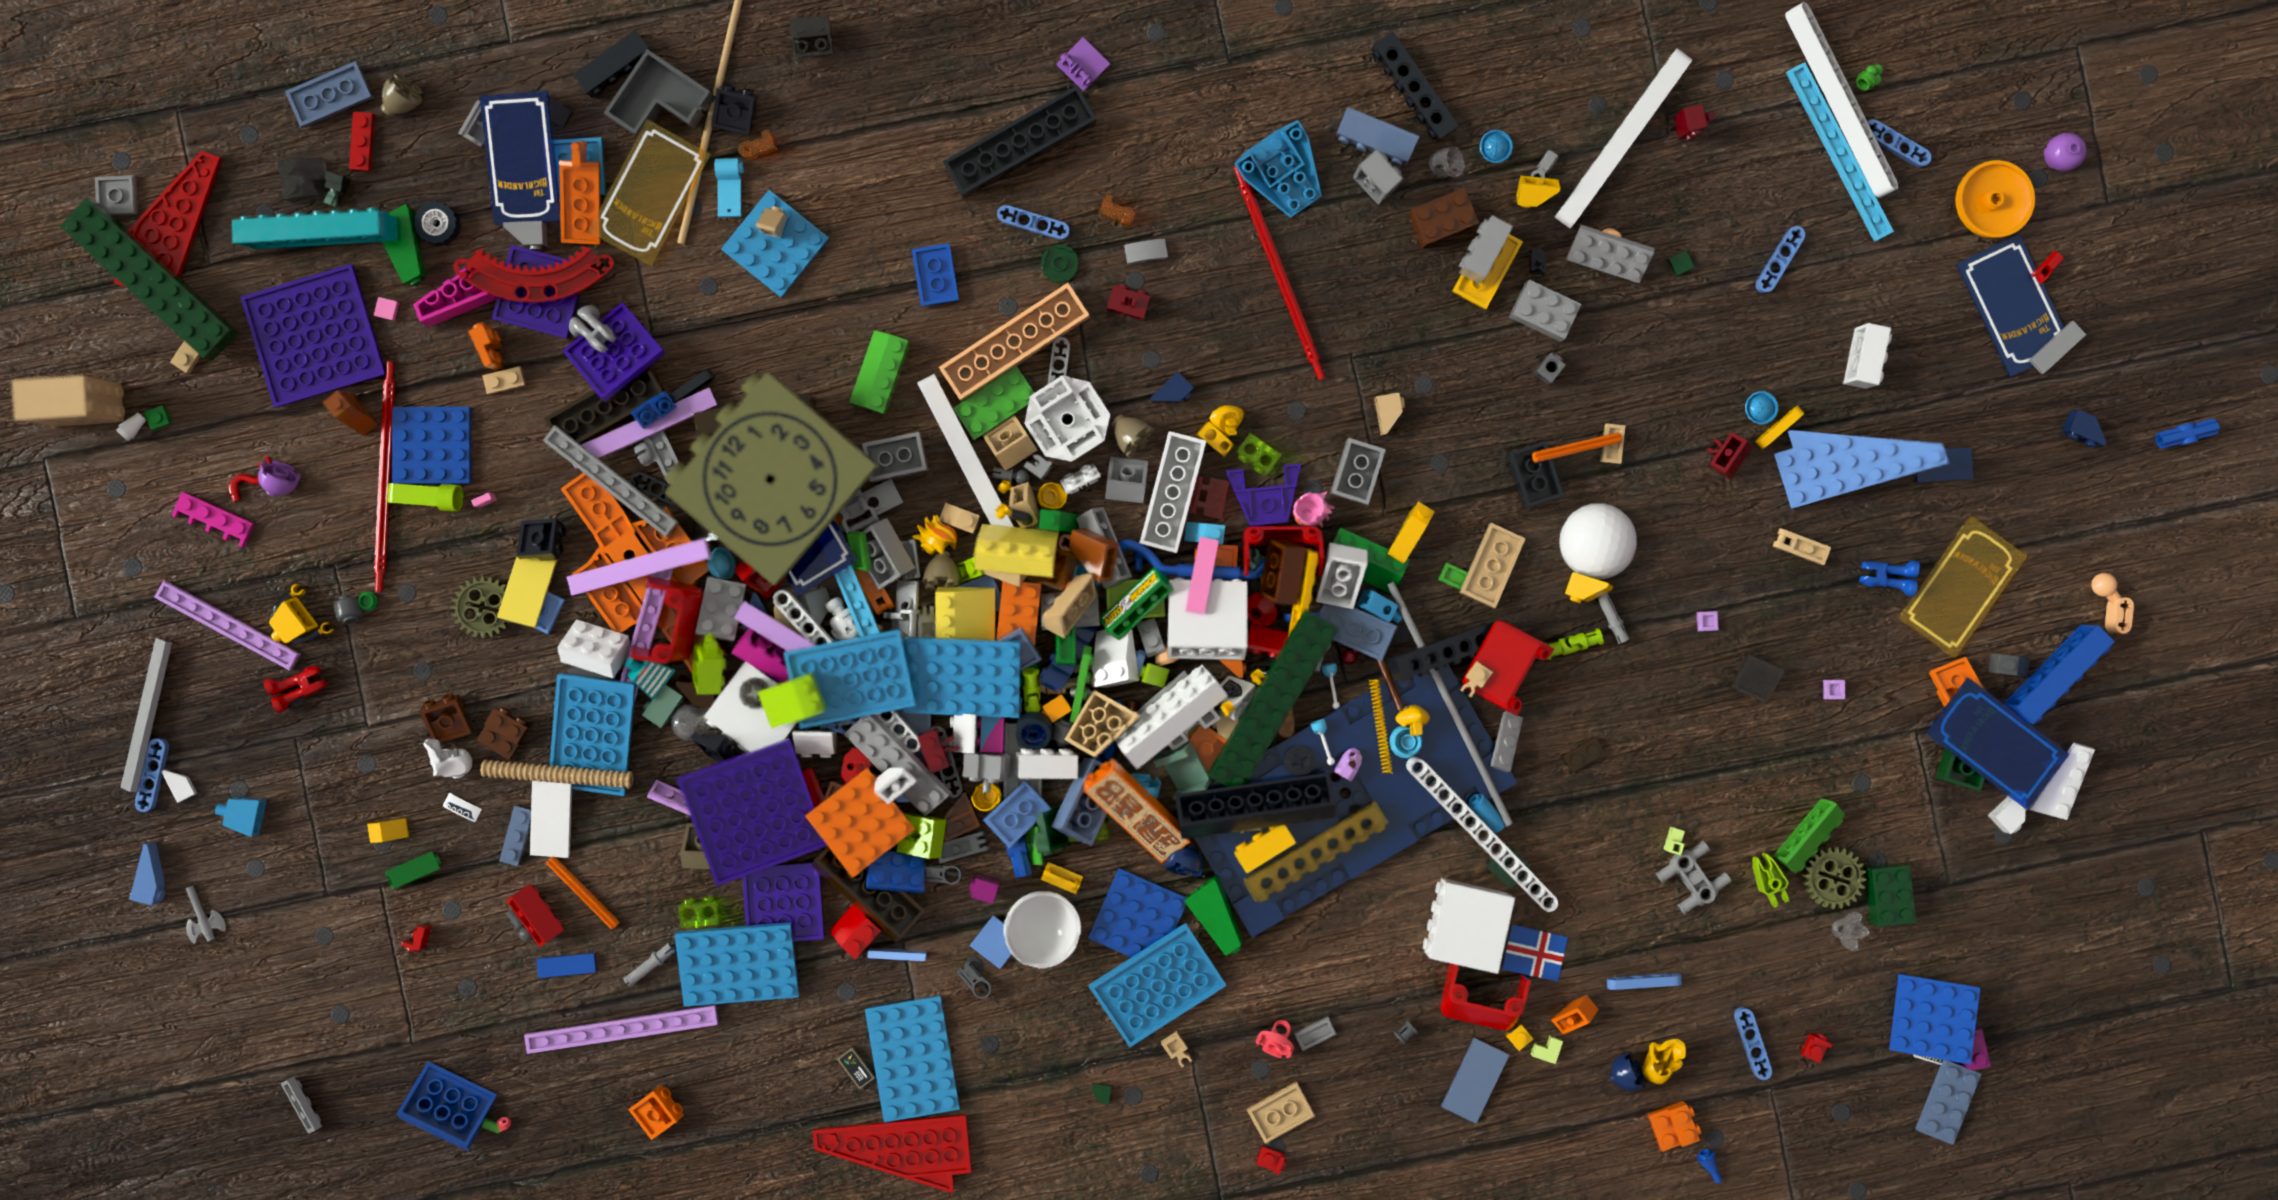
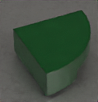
[1092,1082,1111,1106]

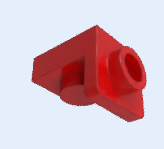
[401,924,432,952]
[1800,1033,1833,1063]
[1256,1145,1287,1175]

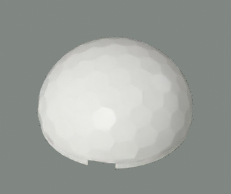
[1559,503,1637,579]
[1004,891,1081,968]

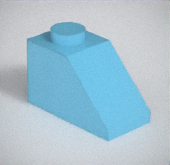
[1184,522,1225,545]

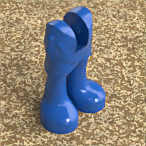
[1859,560,1920,597]

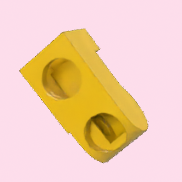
[1196,422,1234,457]

